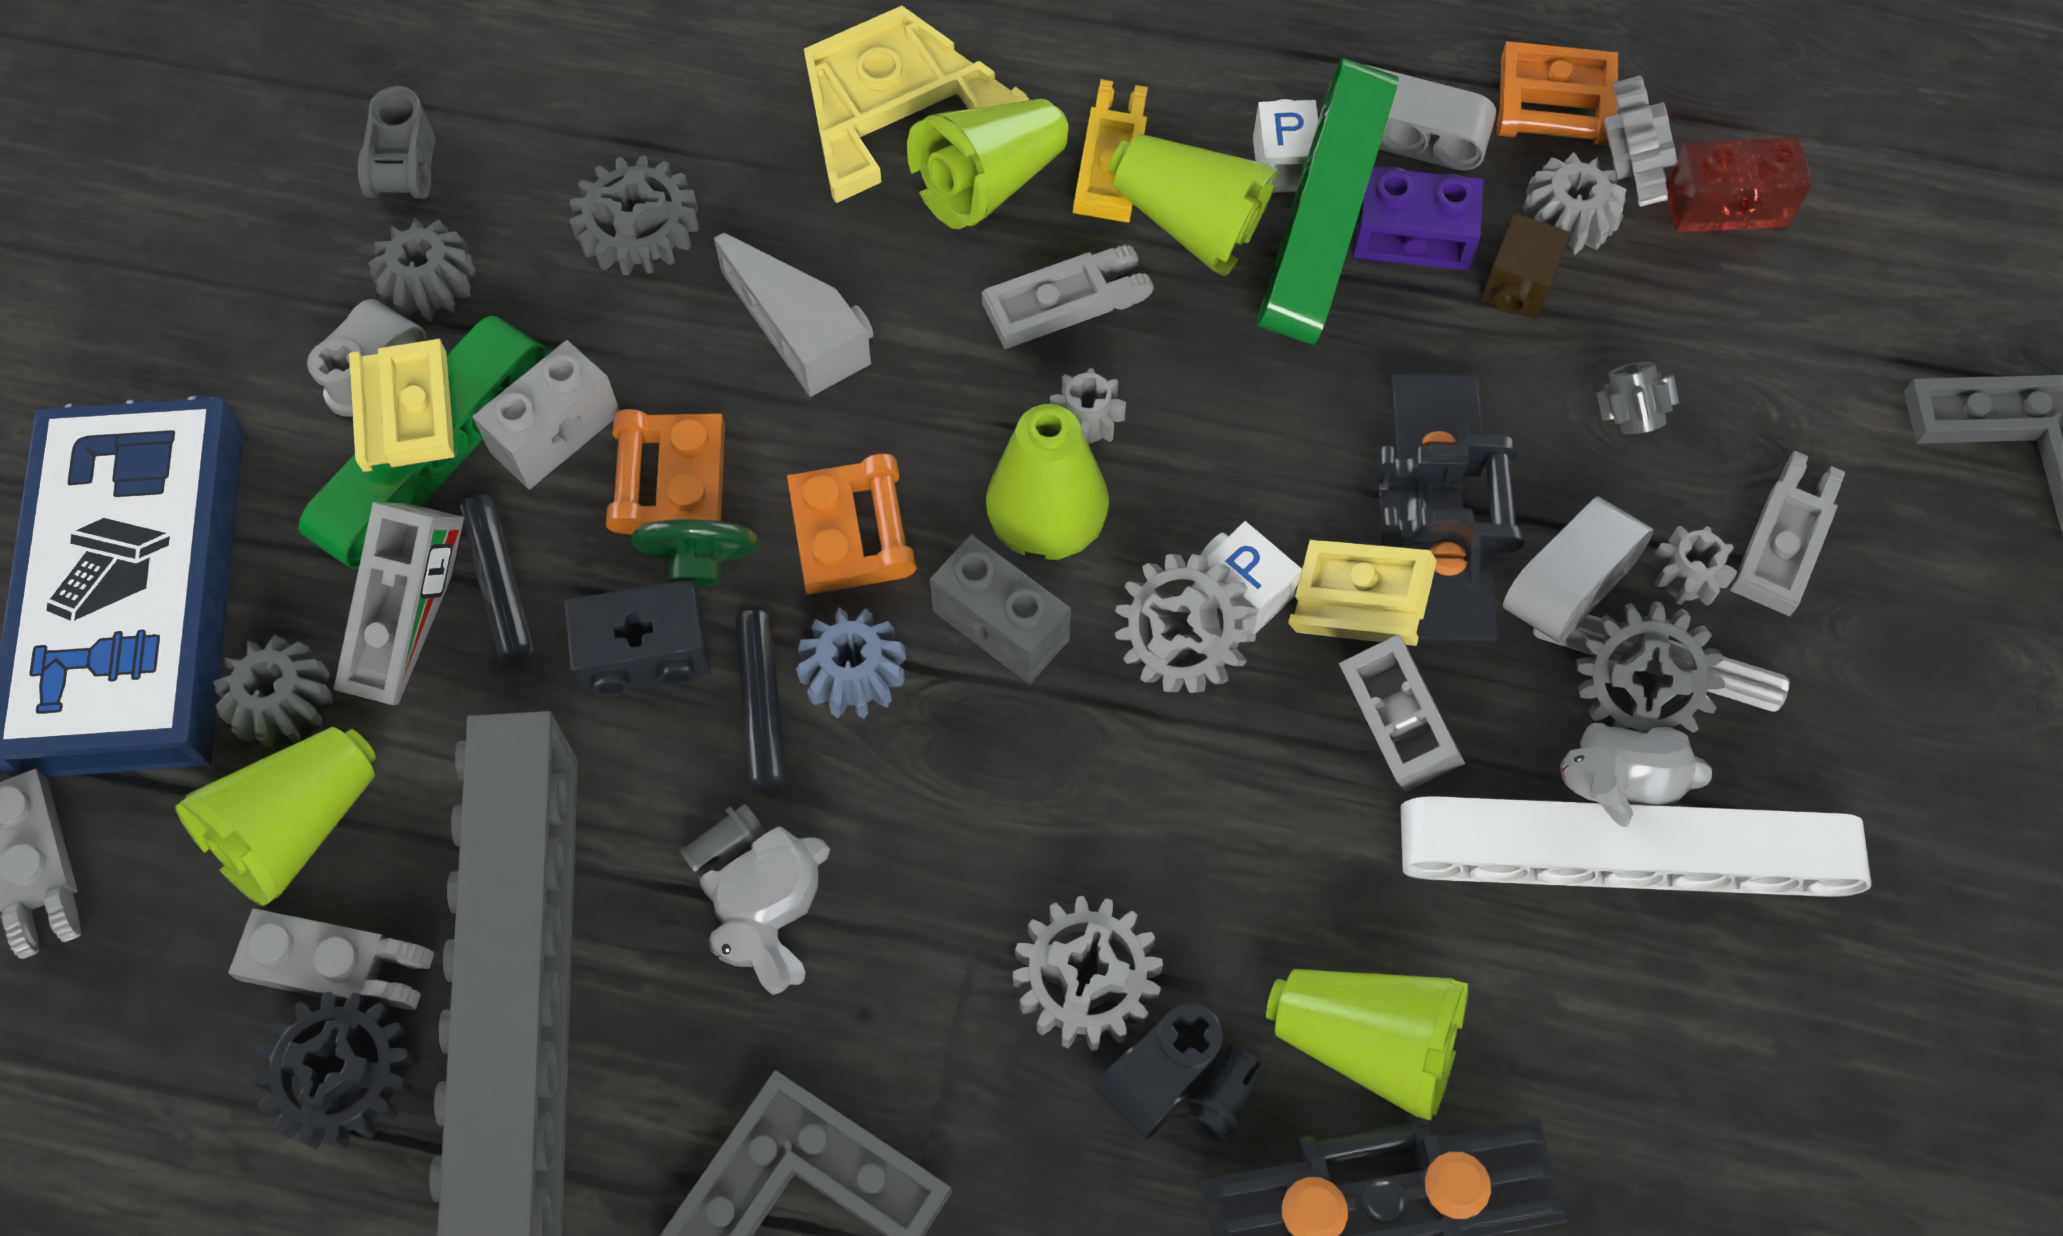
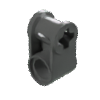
[358,86,436,199]

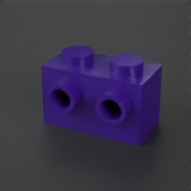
[1353,167,1483,271]

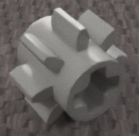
[1050,368,1126,444]
[1651,526,1737,605]

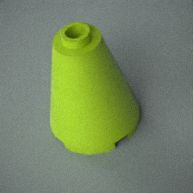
[907,99,1068,229]
[1108,134,1279,276]
[986,404,1109,560]
[176,727,376,906]
[1266,969,1468,1121]

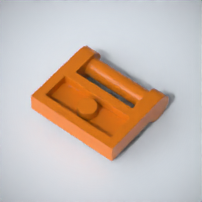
[1497,41,1618,147]
[606,409,725,535]
[787,454,917,595]

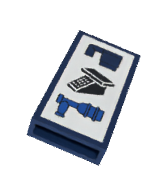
[0,395,244,777]

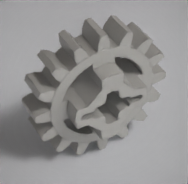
[1604,75,1677,207]
[1115,554,1256,693]
[1013,896,1163,1051]

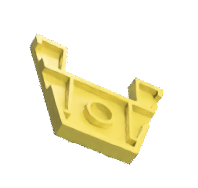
[804,6,1029,203]

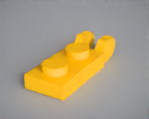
[1073,79,1148,223]

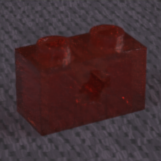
[1666,137,1813,232]

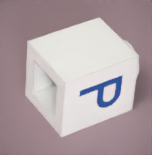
[1253,99,1318,193]
[1201,521,1302,634]

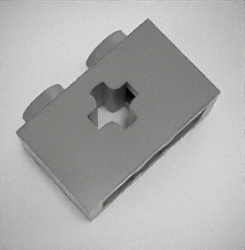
[472,340,620,490]
[1339,634,1465,792]

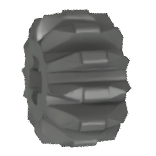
[368,218,476,322]
[213,634,333,750]

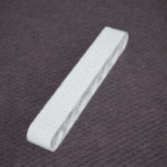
[1401,797,1871,897]

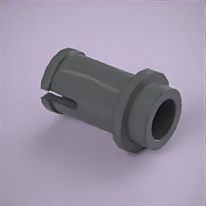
[678,804,766,880]

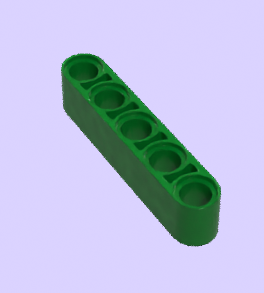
[1257,58,1399,345]
[299,316,547,569]

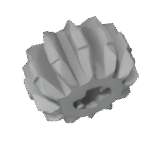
[1523,152,1626,256]

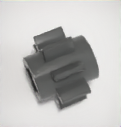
[1597,362,1679,434]

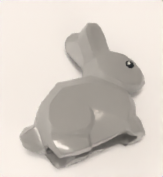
[1560,723,1712,827]
[700,827,830,995]

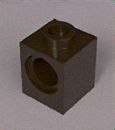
[1481,213,1571,320]

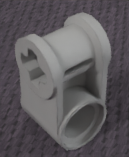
[307,299,427,416]

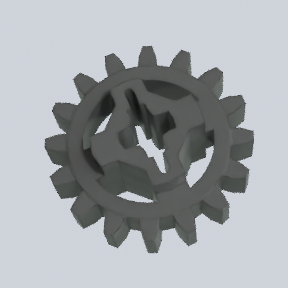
[570,156,699,275]
[1576,602,1725,734]

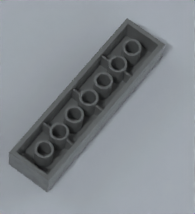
[429,711,578,1236]

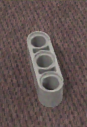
[1366,65,1496,170]
[1503,496,1653,643]

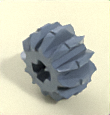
[796,607,906,719]

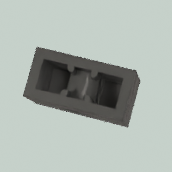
[930,534,1071,685]

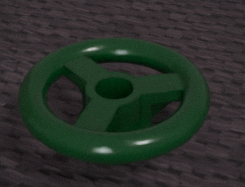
[631,519,760,586]

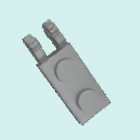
[982,244,1154,349]
[1730,451,1845,616]
[0,768,82,959]
[228,908,434,1010]

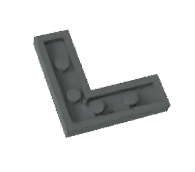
[1904,375,2063,535]
[660,1070,952,1236]

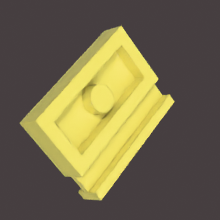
[349,339,455,472]
[1288,540,1437,646]

